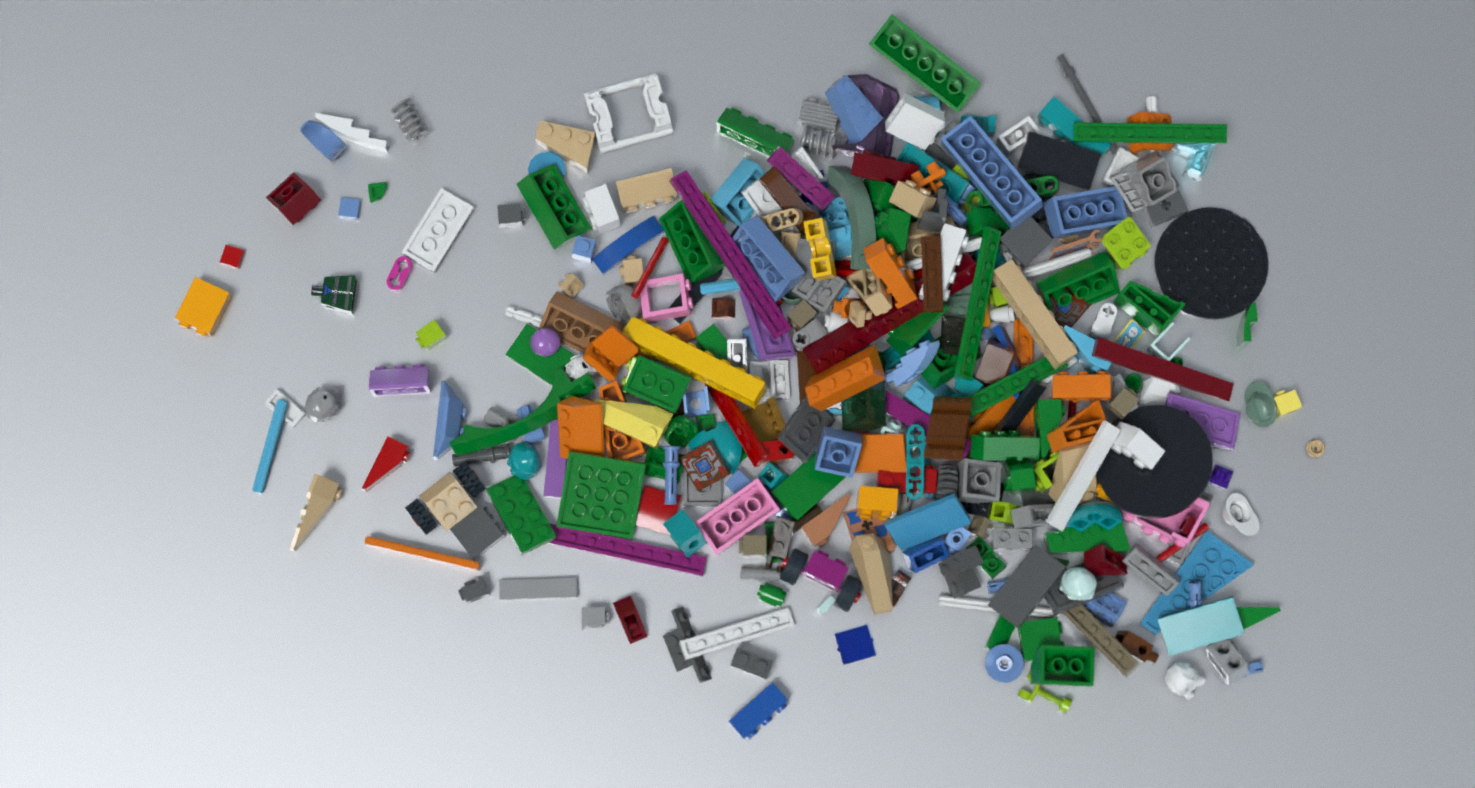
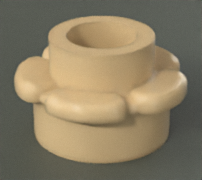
[1306,439,1325,458]

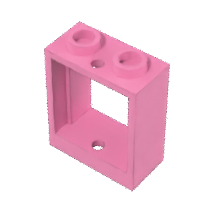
[640,274,694,323]

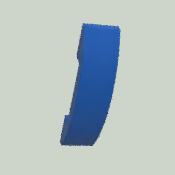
[592,216,665,275]

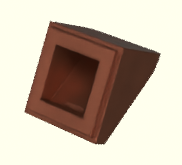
[712,297,736,318]

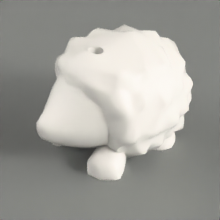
[1164,662,1205,700]

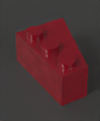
[850,150,918,185]

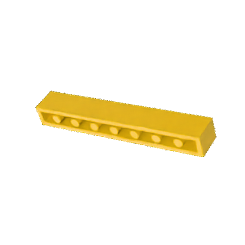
[622,317,766,409]

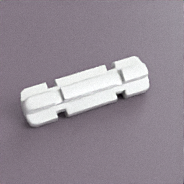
[505,306,543,327]

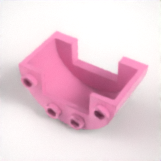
[1119,498,1211,548]

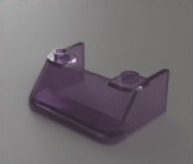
[832,74,900,157]

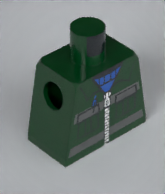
[311,275,357,315]

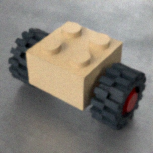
[405,461,486,535]

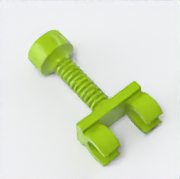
[1017,672,1072,714]

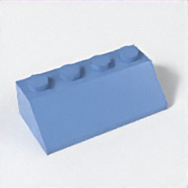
[732,216,805,302]

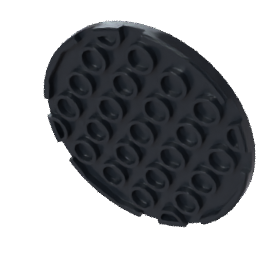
[1154,207,1268,320]
[1097,405,1213,519]

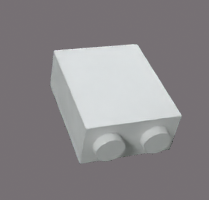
[885,93,946,150]

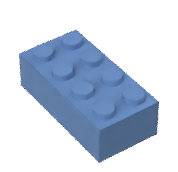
[1043,187,1127,239]

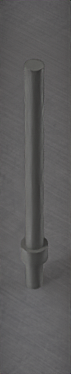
[1057,54,1118,155]

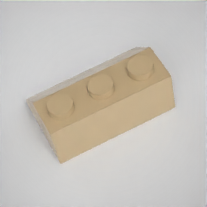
[616,168,678,213]

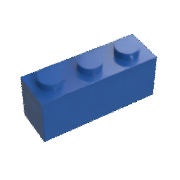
[728,682,788,740]

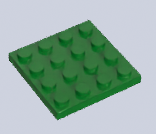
[556,451,646,539]

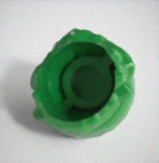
[664,415,700,448]

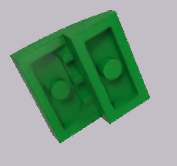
[1237,303,1258,348]

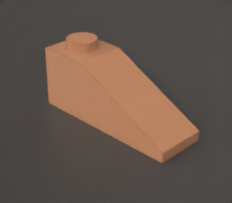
[801,494,850,548]

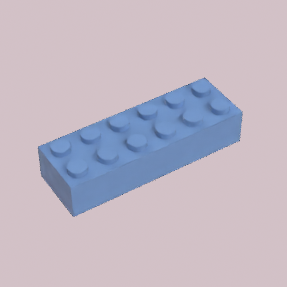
[940,116,1043,230]

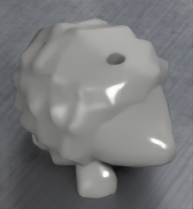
[304,387,342,422]

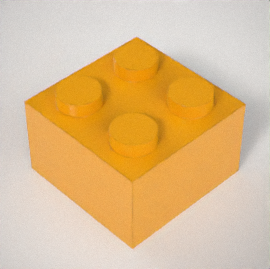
[855,486,898,522]

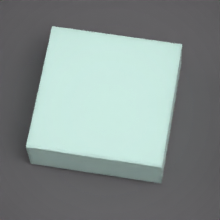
[817,595,835,615]

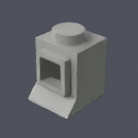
[582,607,610,631]

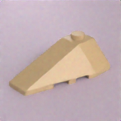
[849,533,893,614]

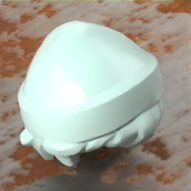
[1060,567,1097,601]

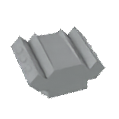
[1110,151,1179,212]

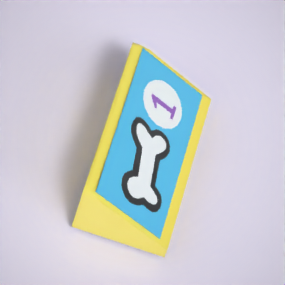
[1113,319,1145,348]

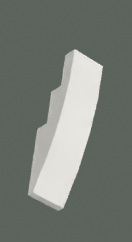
[315,113,389,152]

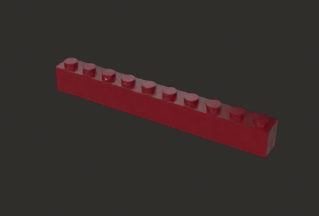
[802,252,977,374]

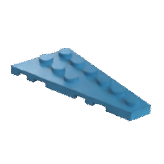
[1140,530,1255,635]

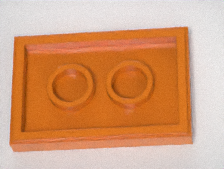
[854,433,907,473]

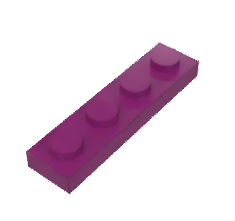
[766,146,835,211]

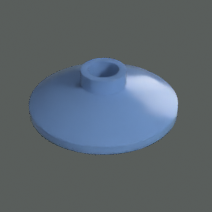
[985,644,1024,683]

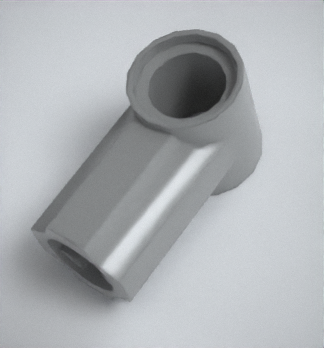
[483,407,521,441]

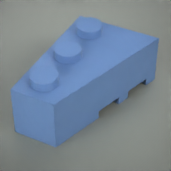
[825,75,883,147]

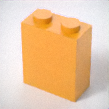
[175,277,232,337]

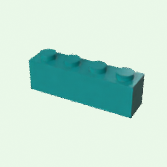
[1037,96,1111,159]

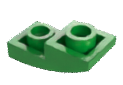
[965,537,1006,580]

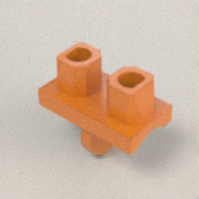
[911,161,946,194]
[833,298,867,318]

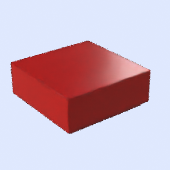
[220,245,245,269]

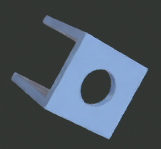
[683,386,710,417]

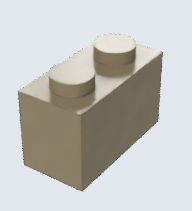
[739,535,766,559]

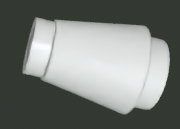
[989,305,1018,323]

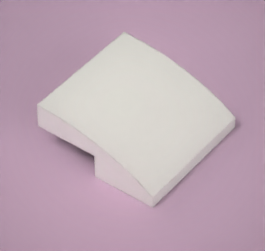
[748,360,790,400]

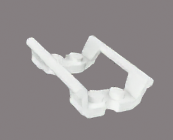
[583,73,673,154]

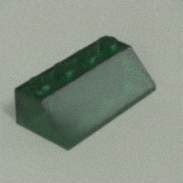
[841,348,886,431]

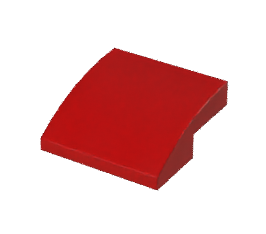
[635,485,682,535]

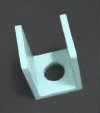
[1147,322,1191,361]

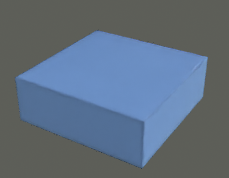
[338,197,360,219]

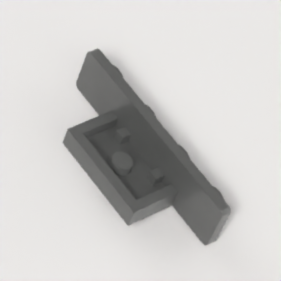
[663,607,712,683]

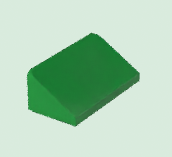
[984,615,1015,651]

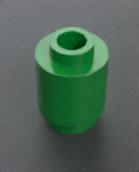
[757,582,787,607]

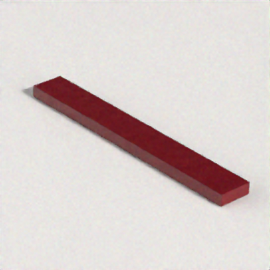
[1092,337,1234,402]

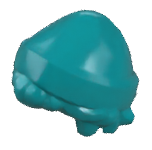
[507,442,541,480]

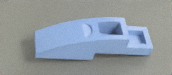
[878,340,940,387]

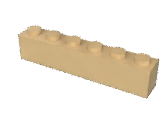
[992,260,1078,370]

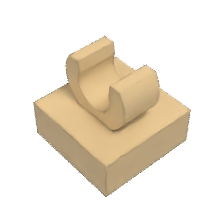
[558,273,584,299]
[849,301,872,328]

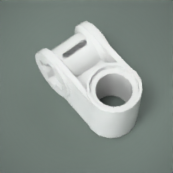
[1089,303,1117,340]

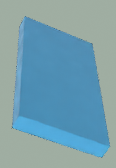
[884,493,971,551]

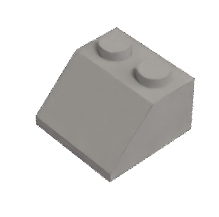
[957,458,1002,503]

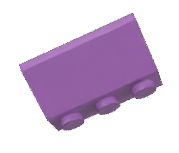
[369,364,431,396]

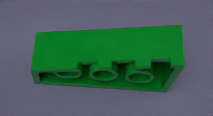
[1043,522,1130,555]

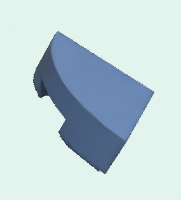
[980,327,998,340]

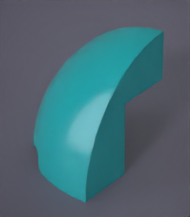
[688,421,742,474]
[1067,501,1123,532]

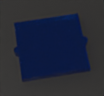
[834,625,876,665]

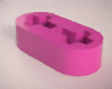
[386,256,413,292]

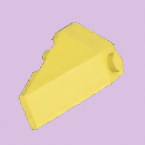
[595,399,674,449]

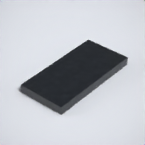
[1017,131,1101,190]

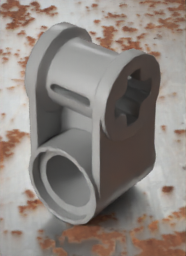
[792,318,829,351]

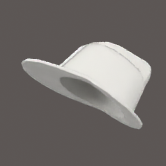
[1222,493,1260,536]

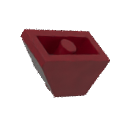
[1083,544,1127,576]
[613,595,648,644]

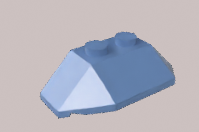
[433,381,467,460]

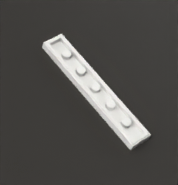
[1045,421,1121,531]
[679,607,795,660]

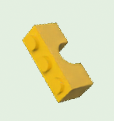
[804,218,837,281]

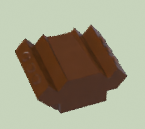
[924,396,973,460]

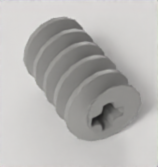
[391,98,429,141]
[800,126,842,159]

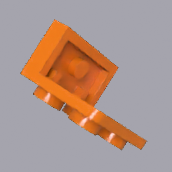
[1127,112,1174,154]
[583,326,639,382]

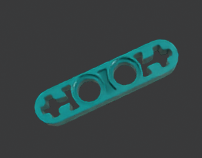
[906,424,925,500]

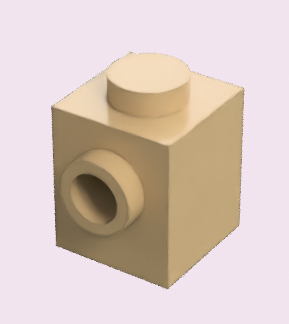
[620,256,643,286]

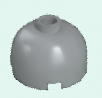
[606,285,642,324]

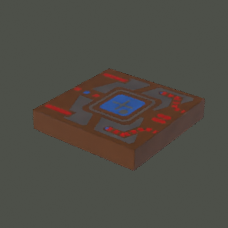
[1049,286,1090,328]
[679,440,731,491]

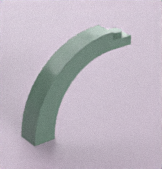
[827,166,876,269]

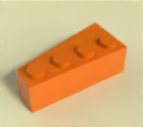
[599,380,647,460]

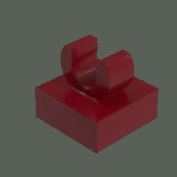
[1176,515,1202,538]

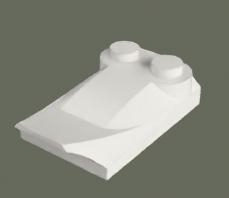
[1137,377,1181,407]

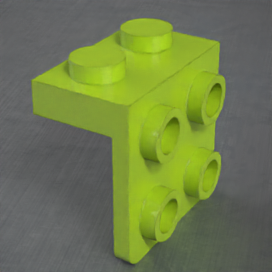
[1100,217,1151,270]
[1033,452,1059,494]

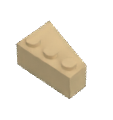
[535,120,596,174]
[845,269,893,316]

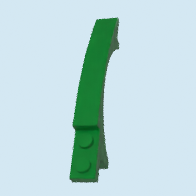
[449,368,596,456]

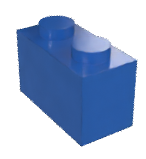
[902,537,950,573]

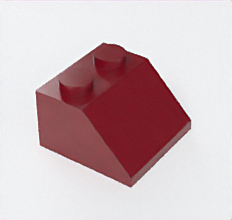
[266,172,321,225]

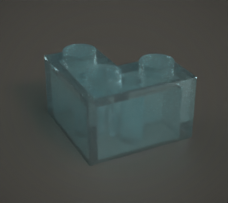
[1170,144,1215,182]

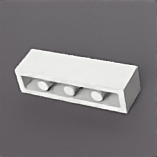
[919,223,969,302]

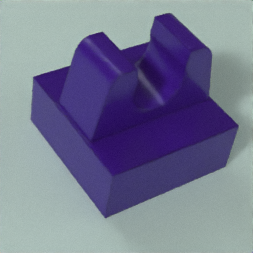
[1208,464,1234,490]

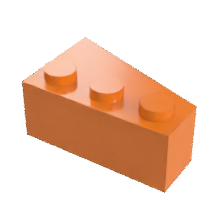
[864,238,917,309]
[1052,371,1113,404]
[1047,399,1106,453]

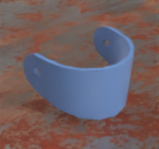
[300,120,346,162]

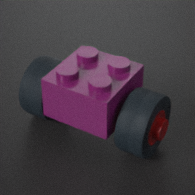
[780,548,862,612]

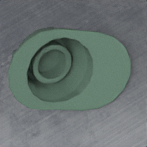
[1244,382,1277,427]

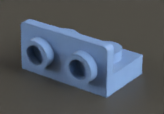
[1083,593,1128,627]

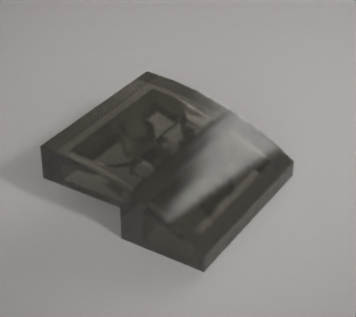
[941,315,981,358]

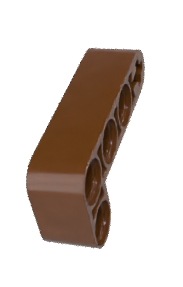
[759,167,820,235]

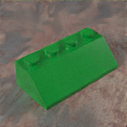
[716,107,795,157]
[516,164,592,250]
[659,200,725,284]
[1035,252,1120,317]

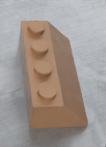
[539,291,625,353]

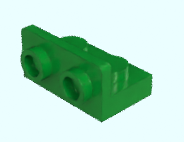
[644,446,684,484]

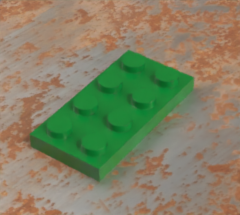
[486,475,556,556]

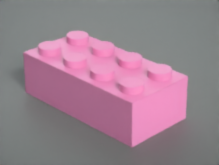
[694,478,782,555]

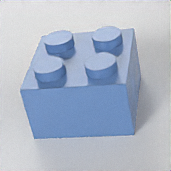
[814,426,862,478]

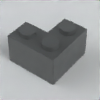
[938,546,984,599]

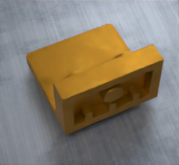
[742,396,786,443]

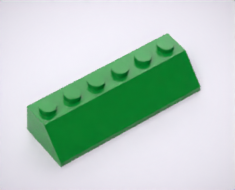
[869,14,982,113]

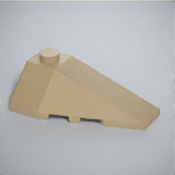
[290,474,343,552]

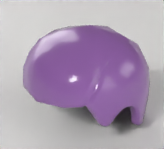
[530,328,560,357]

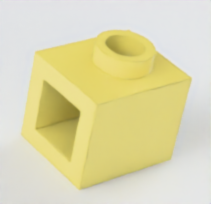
[1274,390,1302,418]

